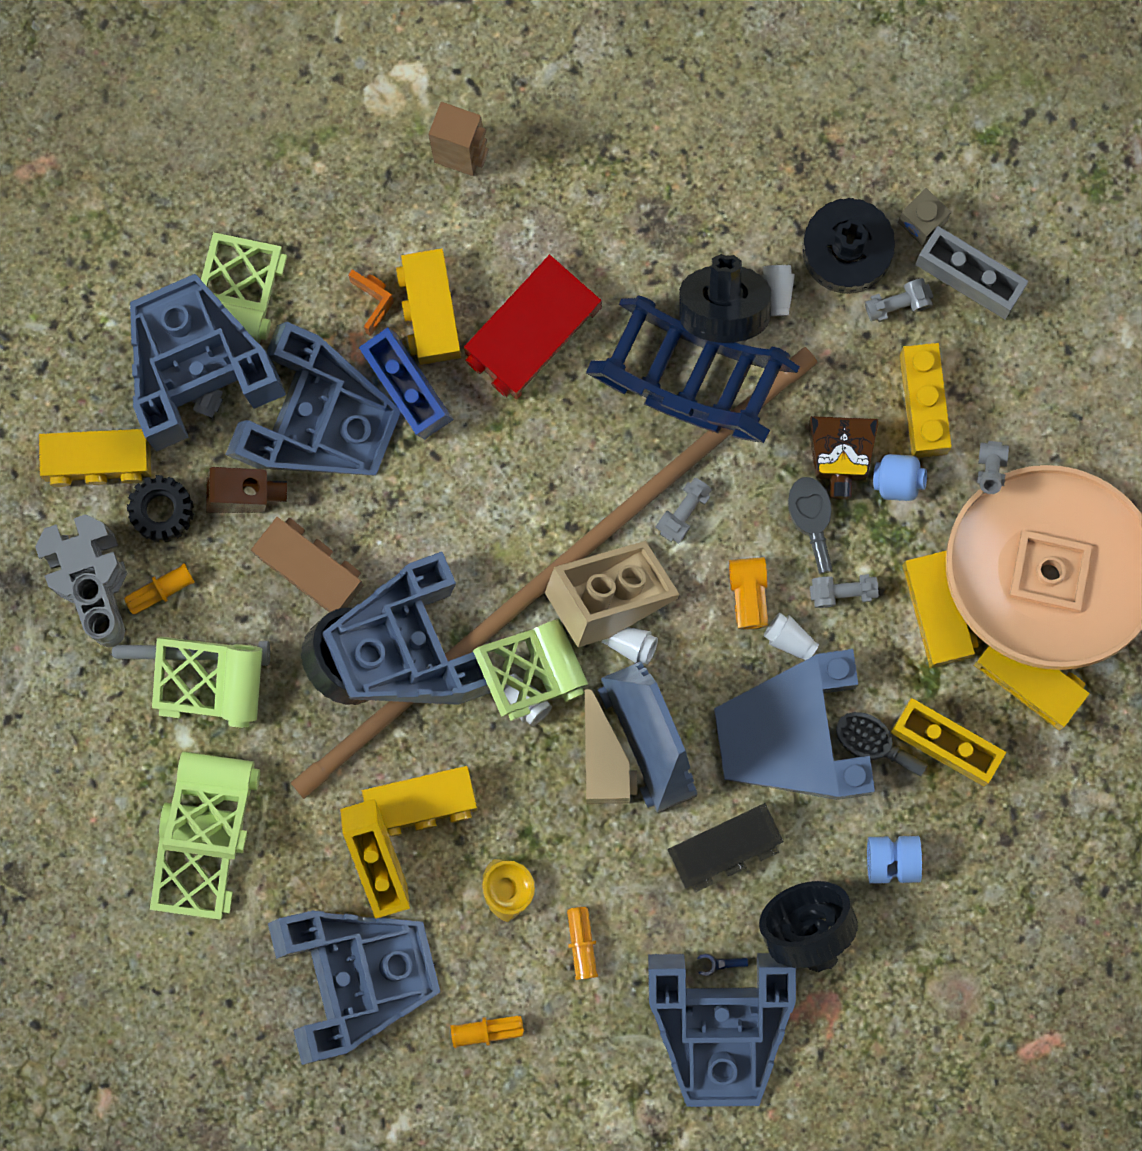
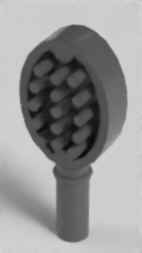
[788,477,833,574]
[836,712,928,776]

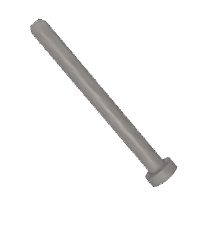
[112,641,270,666]

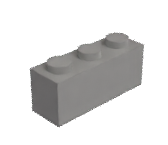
[915,226,1029,319]

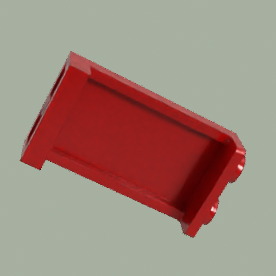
[464,254,602,399]

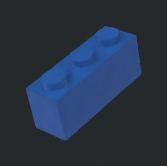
[359,327,454,439]

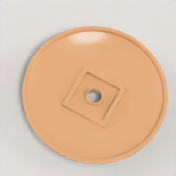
[946,465,1142,670]

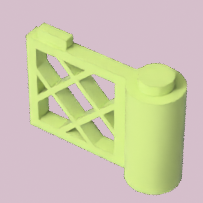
[201,232,287,344]
[473,619,588,721]
[152,636,263,728]
[162,751,260,860]
[150,802,243,920]

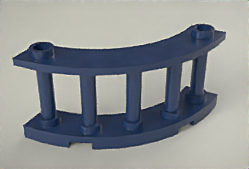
[586,295,800,443]

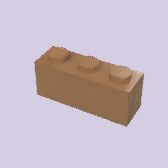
[428,102,489,176]
[251,517,364,612]

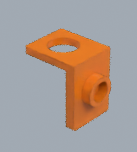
[348,269,394,336]

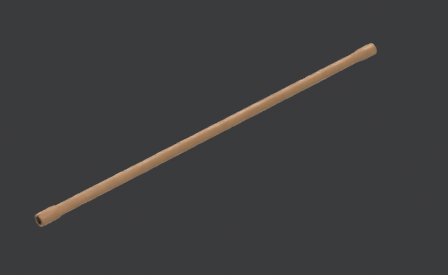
[290,347,818,799]

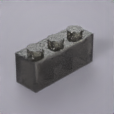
[667,803,784,893]

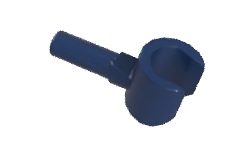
[697,954,748,976]

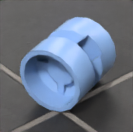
[867,836,922,884]

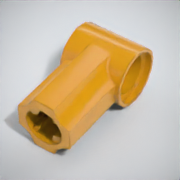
[729,557,768,630]

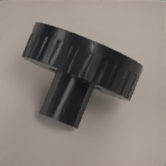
[802,198,895,294]
[679,254,772,343]
[301,608,369,705]
[759,881,858,973]

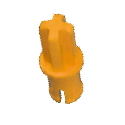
[124,563,195,615]
[567,907,598,980]
[450,1016,524,1048]

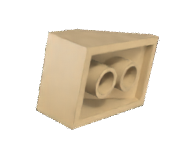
[545,541,680,647]
[584,690,637,804]

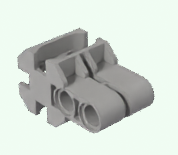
[35,514,128,648]

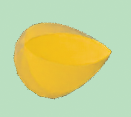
[482,859,535,922]

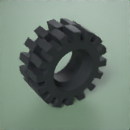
[127,475,194,543]

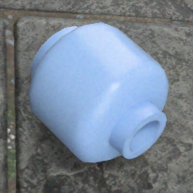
[873,454,927,501]

